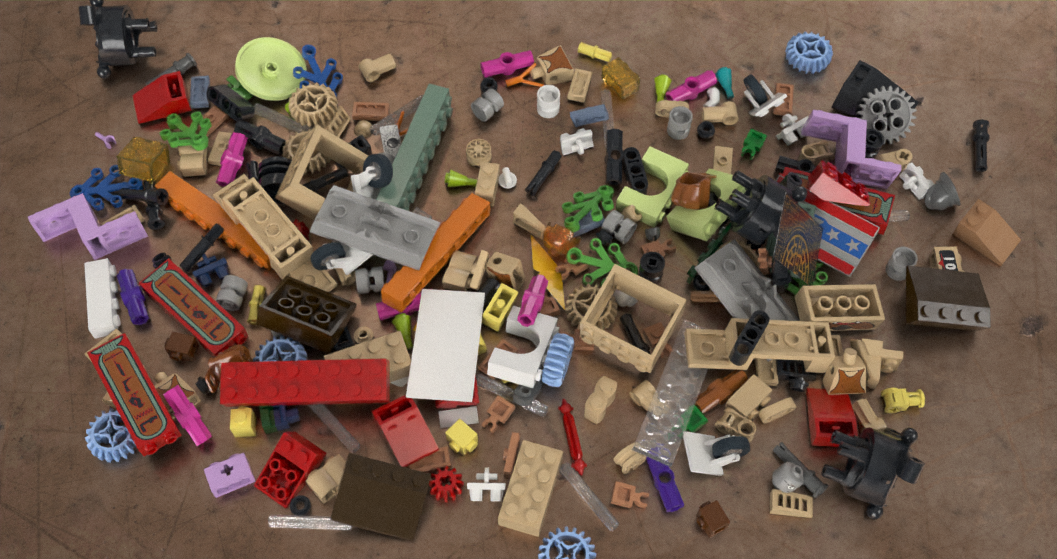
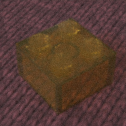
[116,136,170,182]

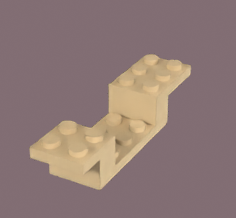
[213,174,337,292]
[684,318,844,373]

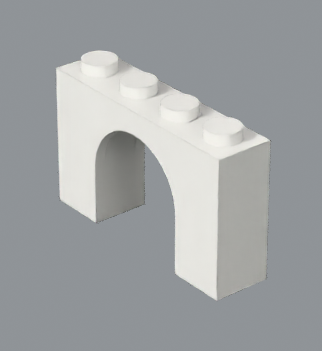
[487,306,560,388]

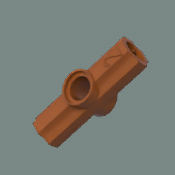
[691,369,748,415]

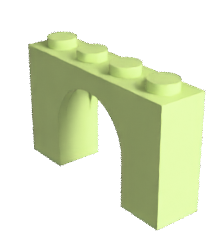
[615,146,689,228]
[667,168,746,241]

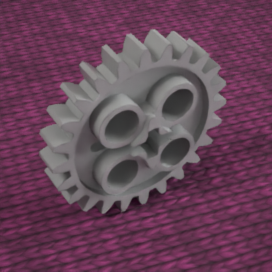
[856,86,917,144]

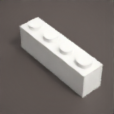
[84,258,121,338]

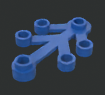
[293,44,343,97]
[70,165,144,211]

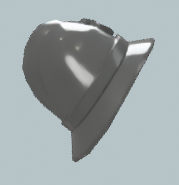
[925,172,961,210]

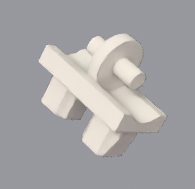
[776,114,809,146]
[560,128,594,155]
[899,163,935,200]
[467,467,506,501]

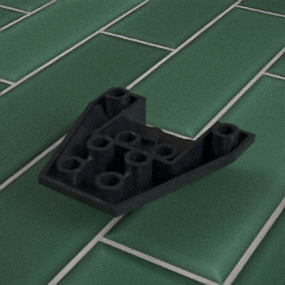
[831,60,919,127]

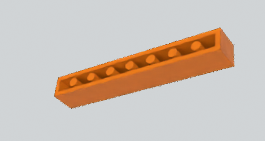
[155,171,272,270]
[381,193,490,313]

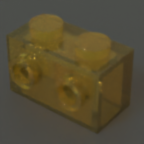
[601,57,641,100]

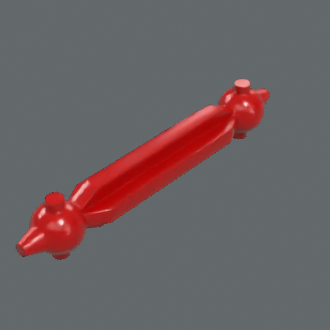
[558,399,587,475]

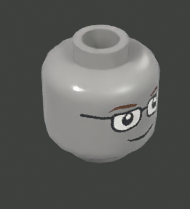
[772,462,804,493]

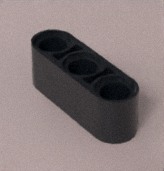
[206,84,255,121]
[622,147,648,195]
[729,310,770,366]

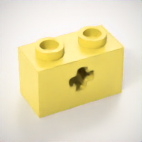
[481,283,519,332]

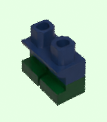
[259,405,300,434]

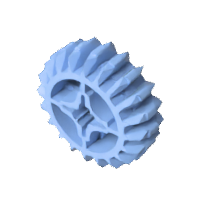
[785,31,833,74]
[541,333,574,387]
[253,335,307,362]
[85,408,136,463]
[538,526,596,559]

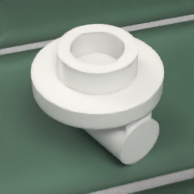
[499,167,517,189]

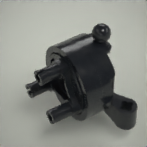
[79,0,158,79]
[714,170,808,251]
[821,427,925,520]

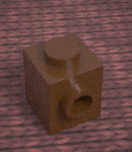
[165,331,199,362]
[696,500,730,538]

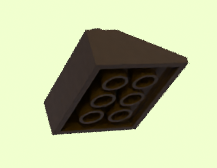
[906,265,991,331]
[256,275,357,354]
[330,453,431,541]

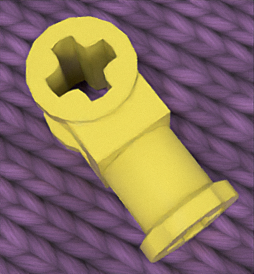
[881,388,925,413]

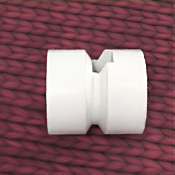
[537,85,560,118]

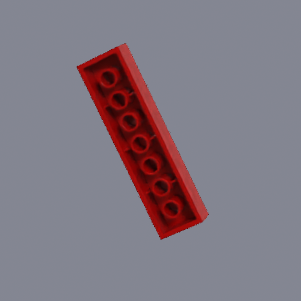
[220,358,390,407]

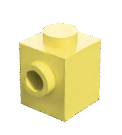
[230,406,256,438]
[445,419,478,455]

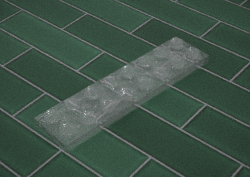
[632,319,708,467]

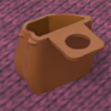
[671,172,717,210]
[205,345,253,393]

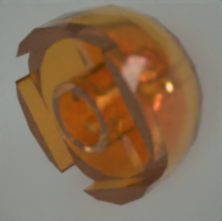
[543,222,581,257]

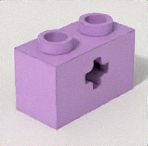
[204,453,256,498]

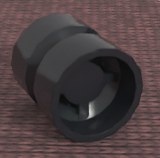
[865,129,884,159]
[638,252,665,285]

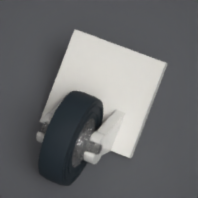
[743,74,787,117]
[351,154,393,200]
[310,241,373,275]
[682,431,750,476]

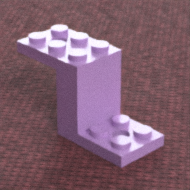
[801,110,901,189]
[28,193,148,260]

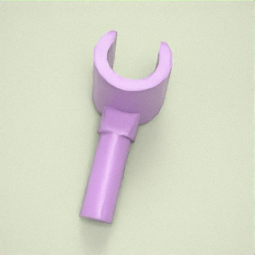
[95,132,116,149]
[383,260,397,283]

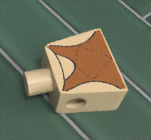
[530,45,574,85]
[485,252,526,291]
[822,348,866,395]
[154,372,201,419]

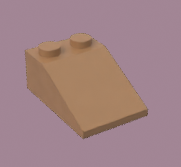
[952,199,1021,266]

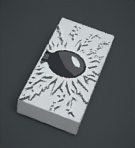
[380,124,401,157]

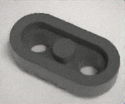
[513,379,543,406]

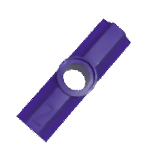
[116,269,150,325]
[645,447,684,512]

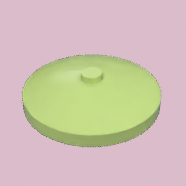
[235,37,307,101]

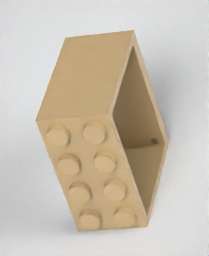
[275,125,368,220]
[580,264,686,373]

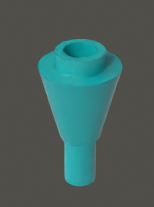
[715,67,734,99]

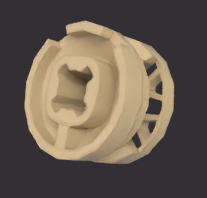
[466,139,492,167]
[614,443,647,474]

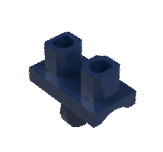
[192,254,229,288]

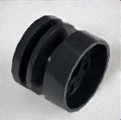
[258,157,292,204]

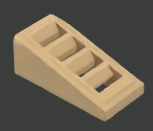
[320,106,351,138]
[513,204,547,240]
[770,489,813,518]

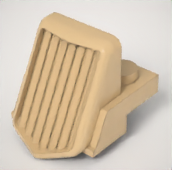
[850,338,903,389]

